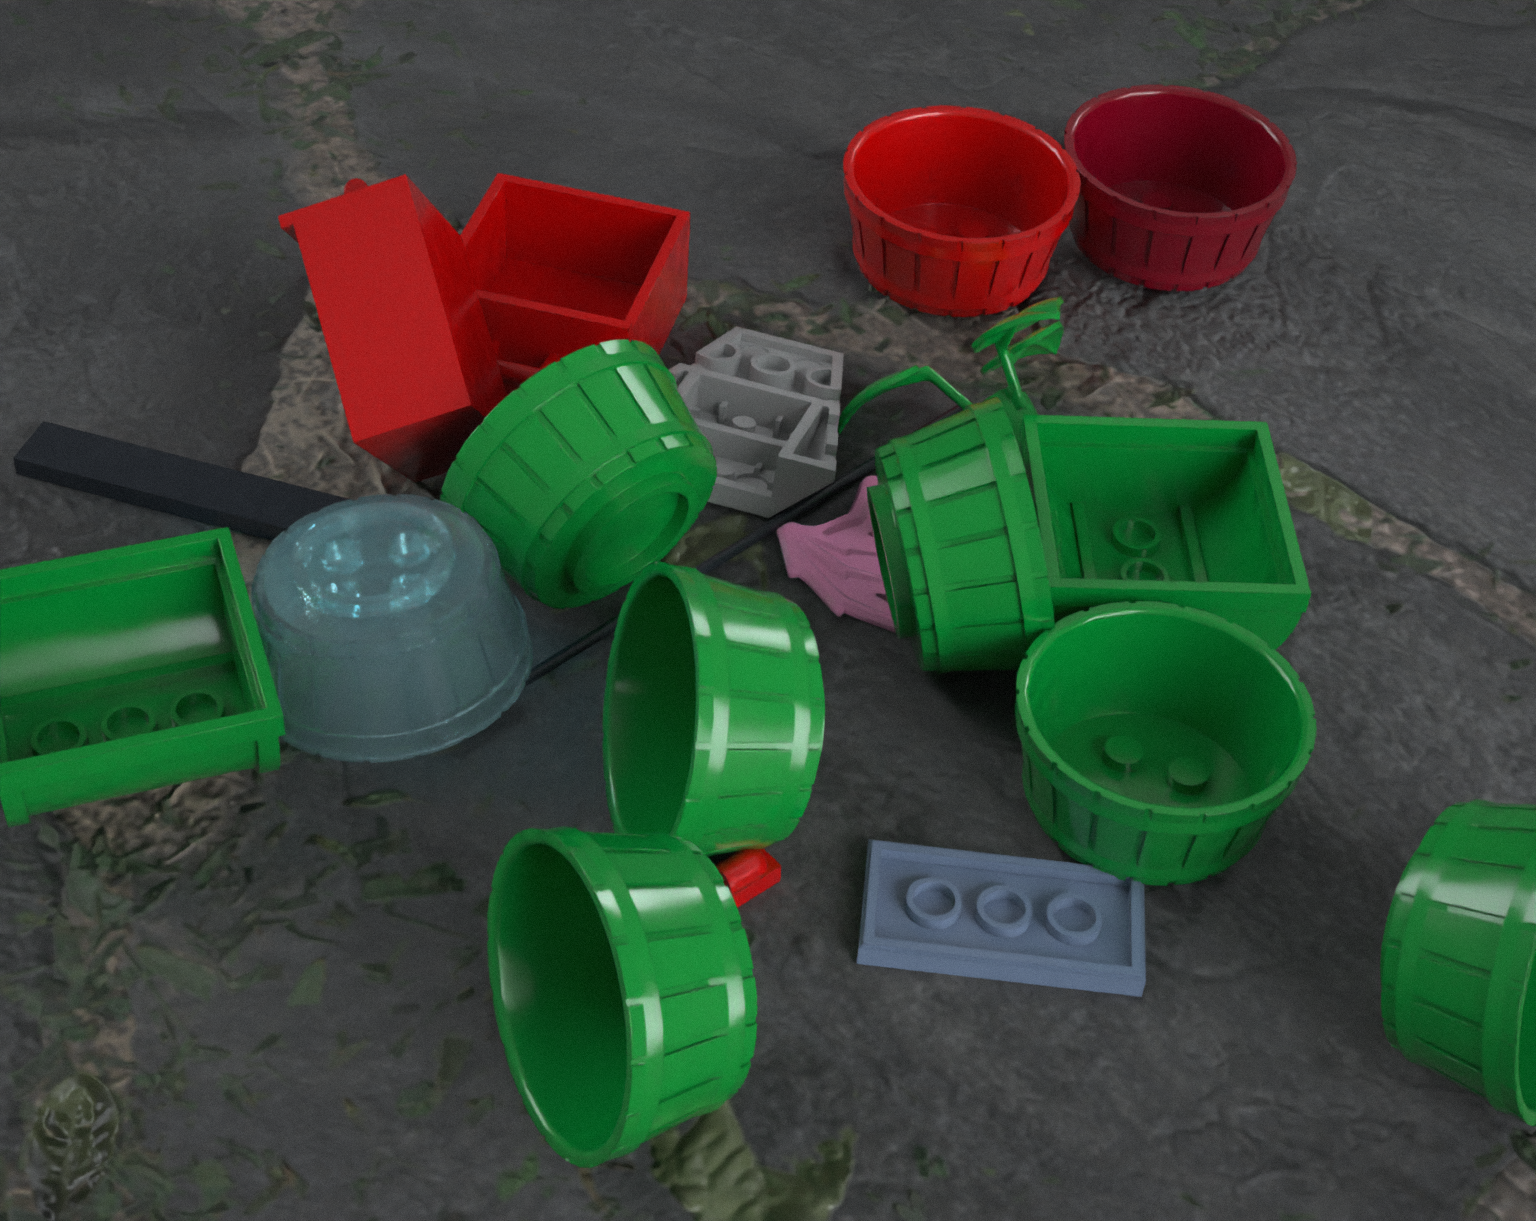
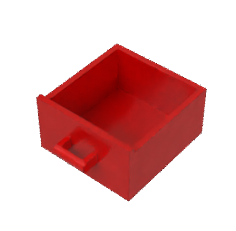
[460,173,691,396]
[278,174,507,483]

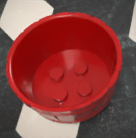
[843,105,1081,317]

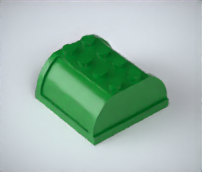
[1019,414,1311,650]
[0,527,286,827]

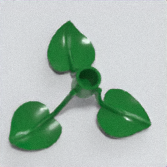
[838,296,1064,447]

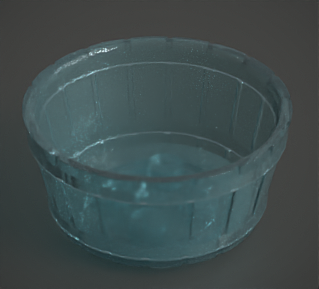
[251,494,534,763]

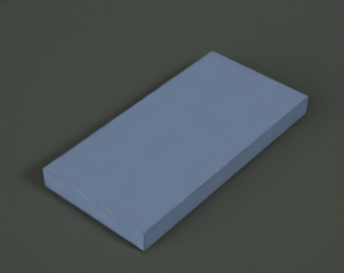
[856,839,1146,997]

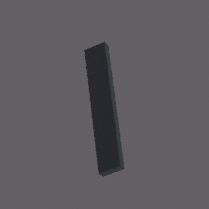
[13,421,379,562]

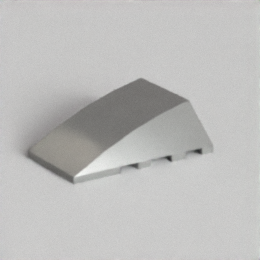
[669,326,844,518]

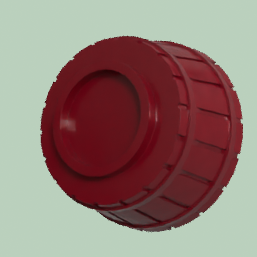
[1064,84,1297,291]

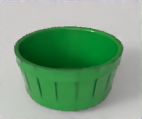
[439,339,717,609]
[867,396,1055,674]
[602,561,825,856]
[1015,601,1317,886]
[1380,799,1536,1126]
[487,826,757,1168]

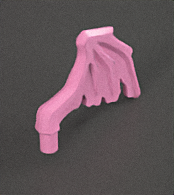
[777,476,911,638]

